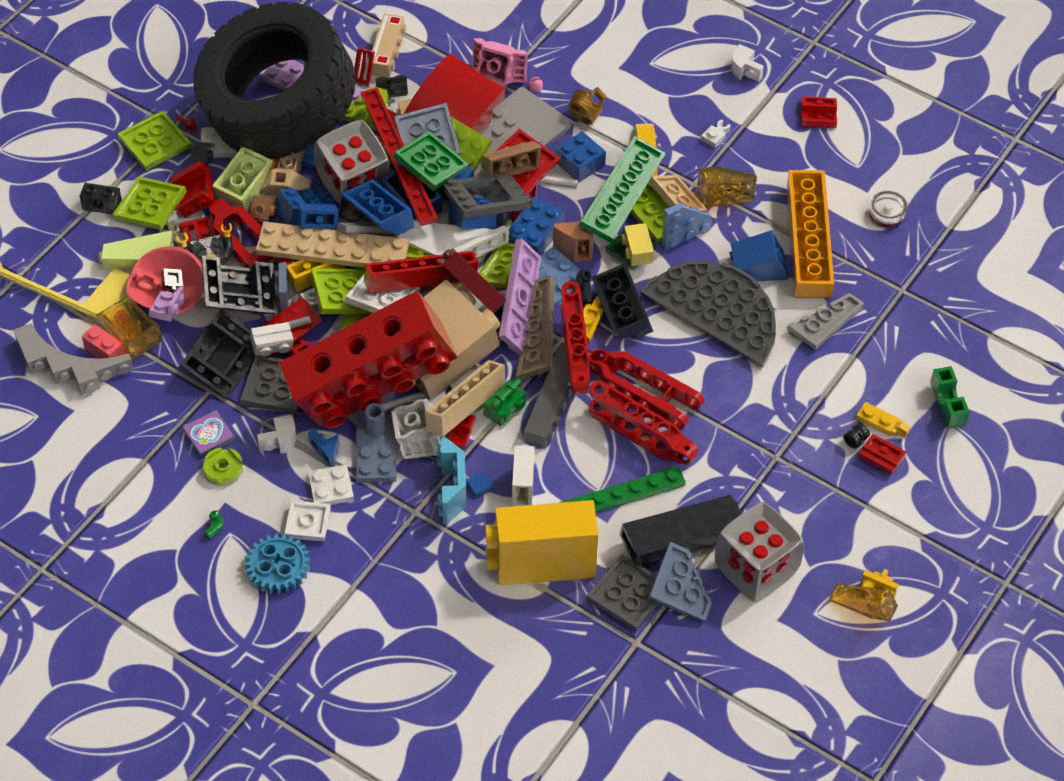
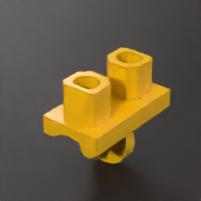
[860,569,899,604]

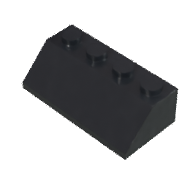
[592,263,654,339]

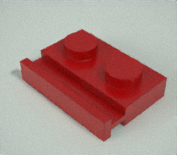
[858,434,906,475]

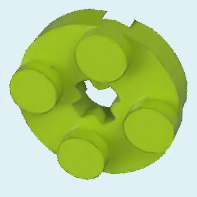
[203,448,243,486]

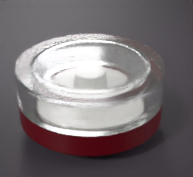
[869,191,907,228]

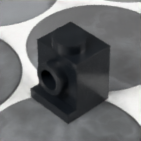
[192,142,215,167]

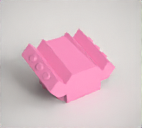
[472,38,528,87]

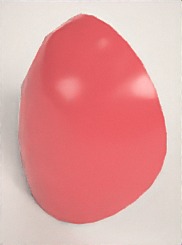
[126,246,203,314]

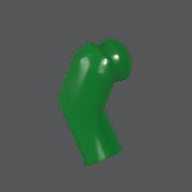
[203,510,223,540]

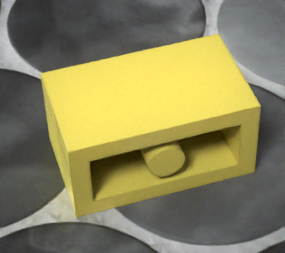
[621,223,654,266]

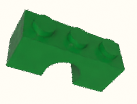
[930,366,970,428]

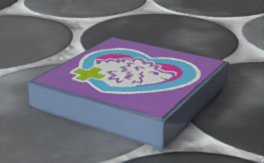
[182,410,235,457]

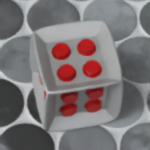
[314,120,390,206]
[715,502,804,602]

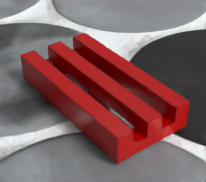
[354,48,375,86]

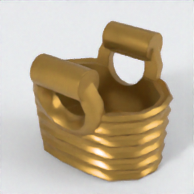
[568,87,607,125]

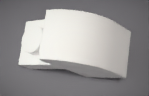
[731,44,764,82]
[257,415,296,454]

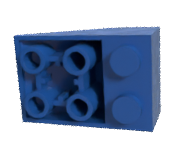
[275,188,342,226]

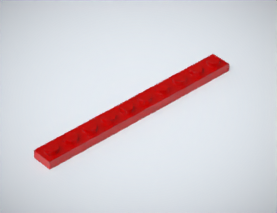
[361,87,438,227]

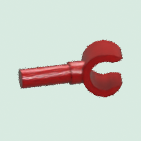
[176,116,197,132]

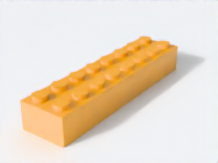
[787,170,834,298]

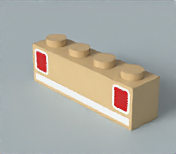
[368,14,407,77]

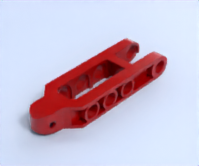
[209,198,294,268]
[560,281,590,394]
[589,349,705,429]
[589,381,698,465]

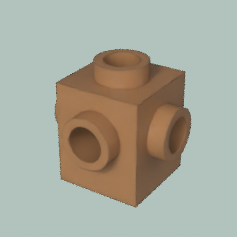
[249,194,276,222]

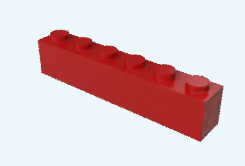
[364,251,479,293]

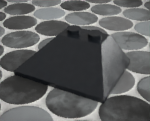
[201,255,277,315]
[180,309,255,400]

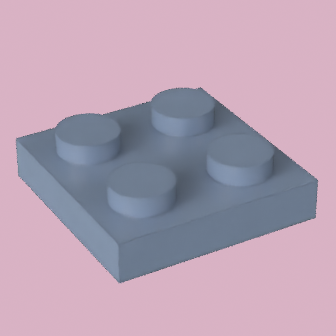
[275,262,289,312]

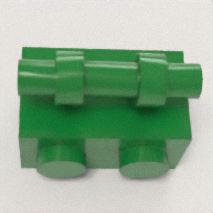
[483,378,526,427]

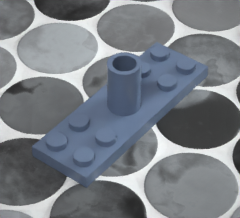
[356,391,396,483]

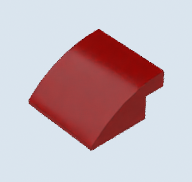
[403,53,505,134]

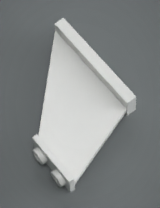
[395,219,509,258]

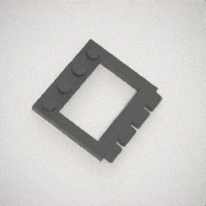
[441,173,533,218]

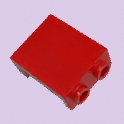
[171,161,215,218]

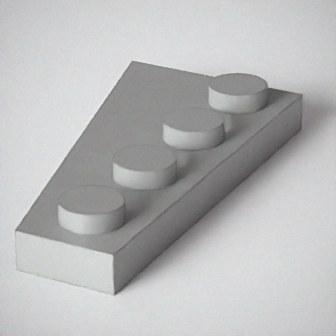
[787,293,864,350]

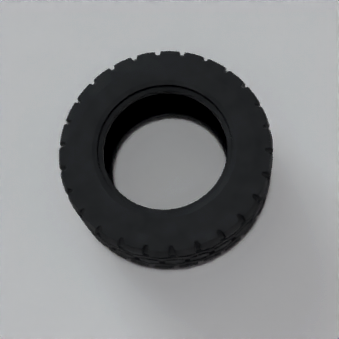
[193,2,355,158]

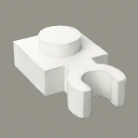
[701,120,731,148]

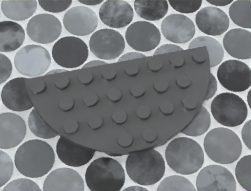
[640,260,776,368]

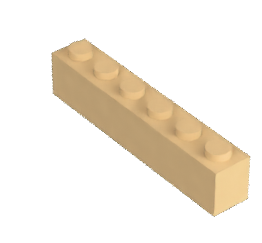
[425,360,505,437]

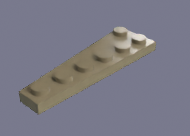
[516,275,555,380]

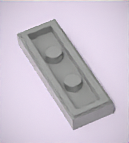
[337,222,393,233]

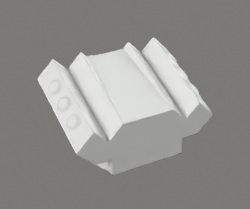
[391,398,445,459]

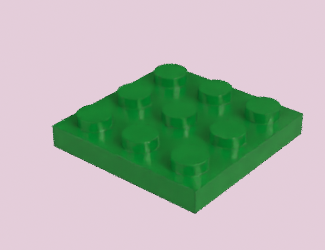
[393,131,469,190]

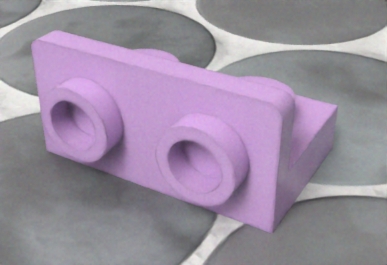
[149,286,185,322]

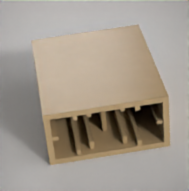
[415,280,500,401]

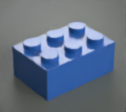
[509,197,565,256]

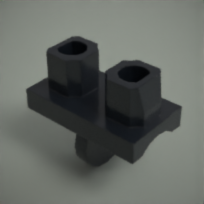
[375,75,408,97]

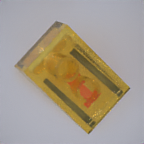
[696,166,757,208]
[96,296,163,360]

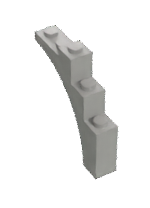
[13,323,134,395]

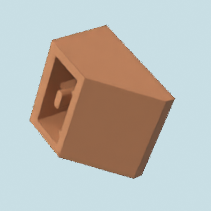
[553,221,593,262]

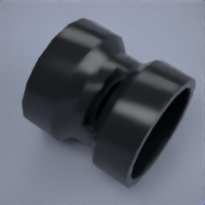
[843,422,870,449]

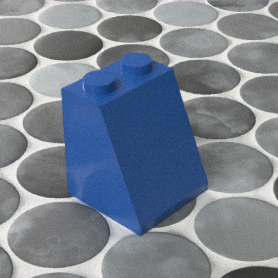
[729,230,789,282]

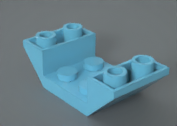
[437,436,466,524]

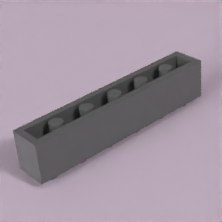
[524,343,579,448]

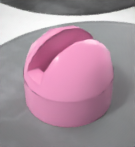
[529,77,543,92]

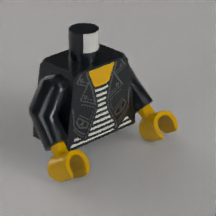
[175,223,233,265]

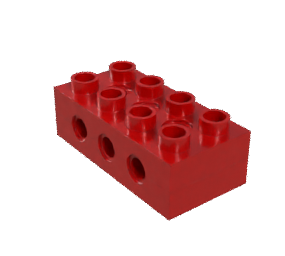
[279,290,458,429]

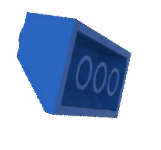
[342,179,414,235]

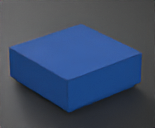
[467,472,493,498]

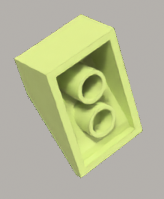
[212,147,273,211]

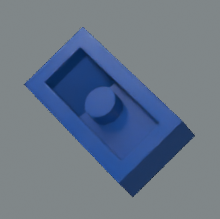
[308,429,340,467]

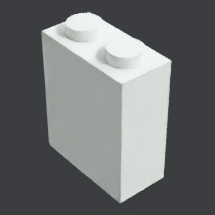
[512,445,534,507]

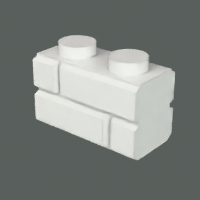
[250,322,293,356]

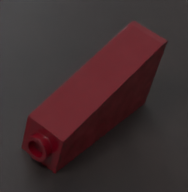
[440,248,506,314]

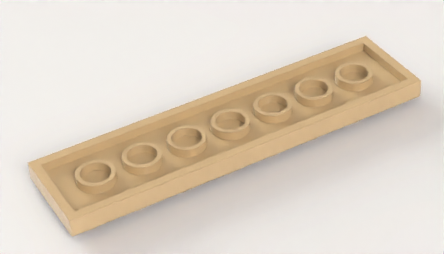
[256,222,410,268]

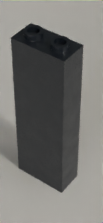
[620,495,741,567]

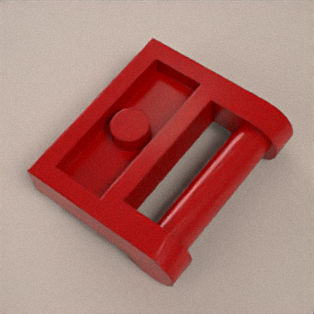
[179,216,215,245]

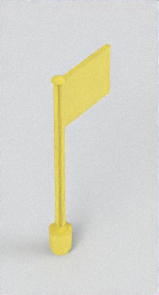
[0,262,138,330]

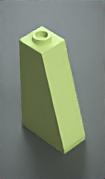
[99,231,174,271]

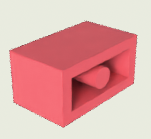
[82,324,125,359]

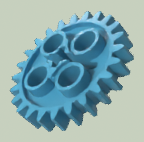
[244,533,311,594]

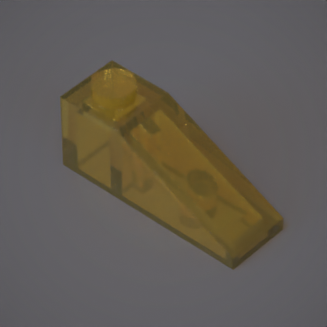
[829,584,898,621]

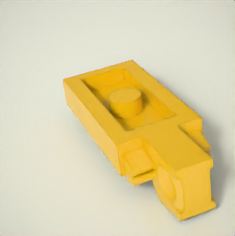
[574,296,604,343]
[856,402,910,438]

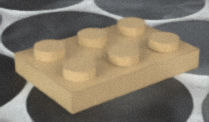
[649,175,707,212]

